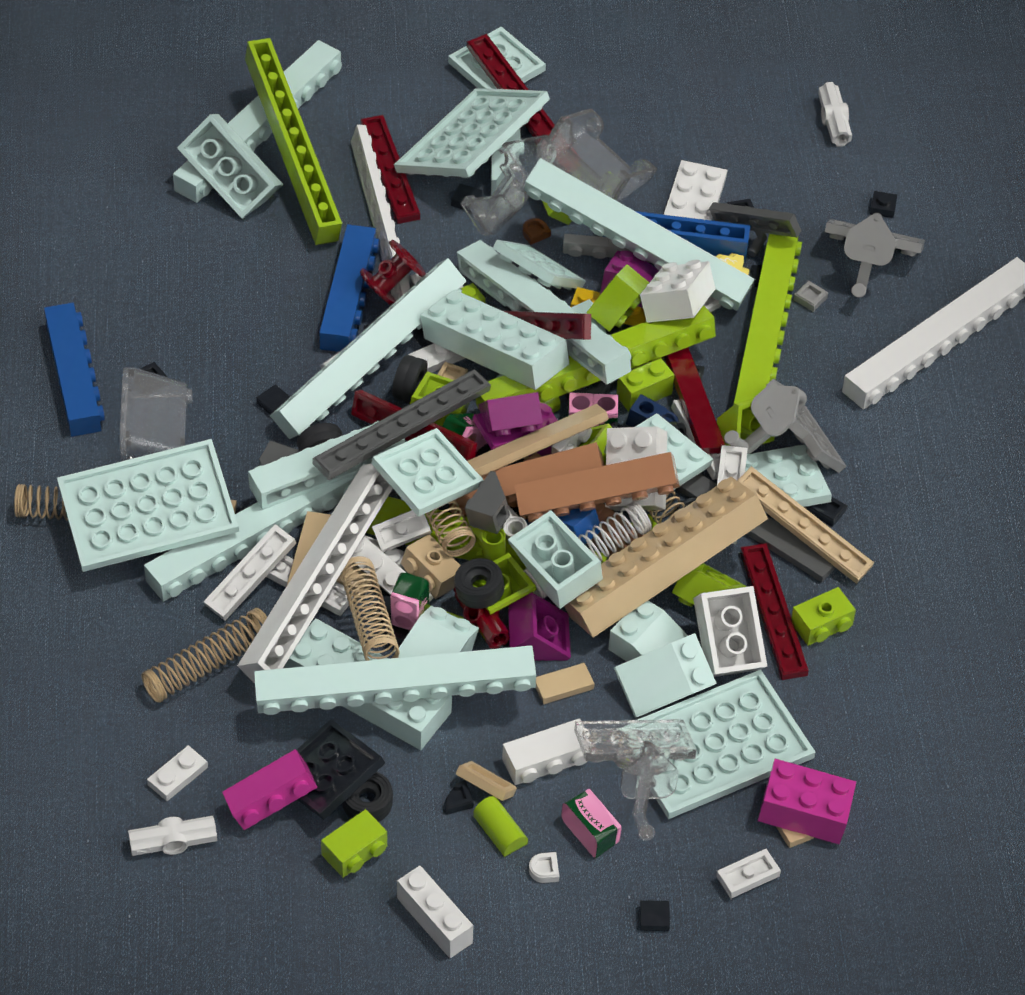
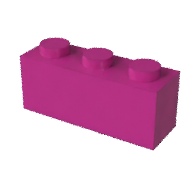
[222,749,317,830]

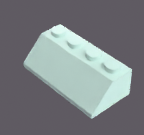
[177,114,283,219]

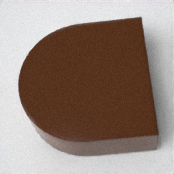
[523,218,551,245]

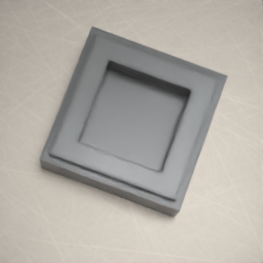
[793,281,828,312]

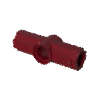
[453,587,510,649]

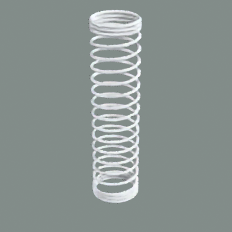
[523,501,652,598]

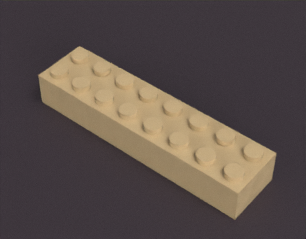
[564,477,768,638]

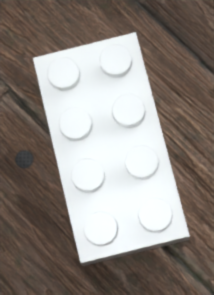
[664,160,728,221]

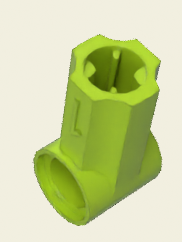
[464,517,506,561]

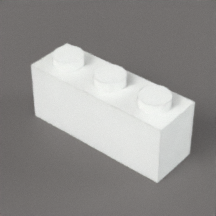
[502,718,593,785]
[397,866,474,958]

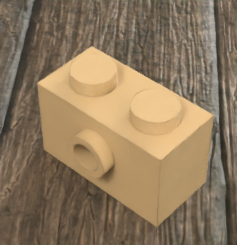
[400,534,461,599]

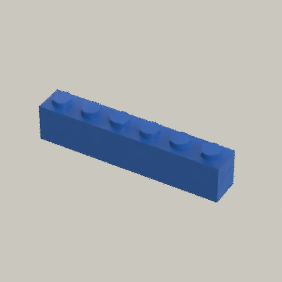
[601,211,750,263]
[319,224,380,352]
[44,302,105,437]

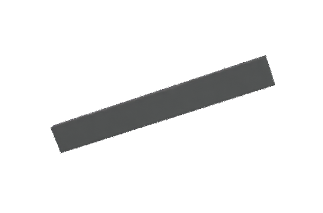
[312,369,491,480]
[676,473,836,583]

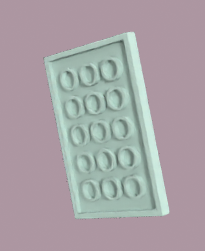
[394,88,550,178]
[57,439,239,572]
[616,670,815,819]

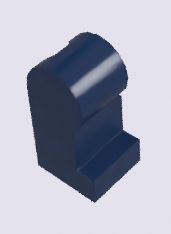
[626,394,679,427]

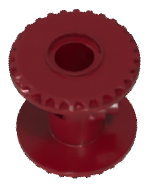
[360,240,426,305]

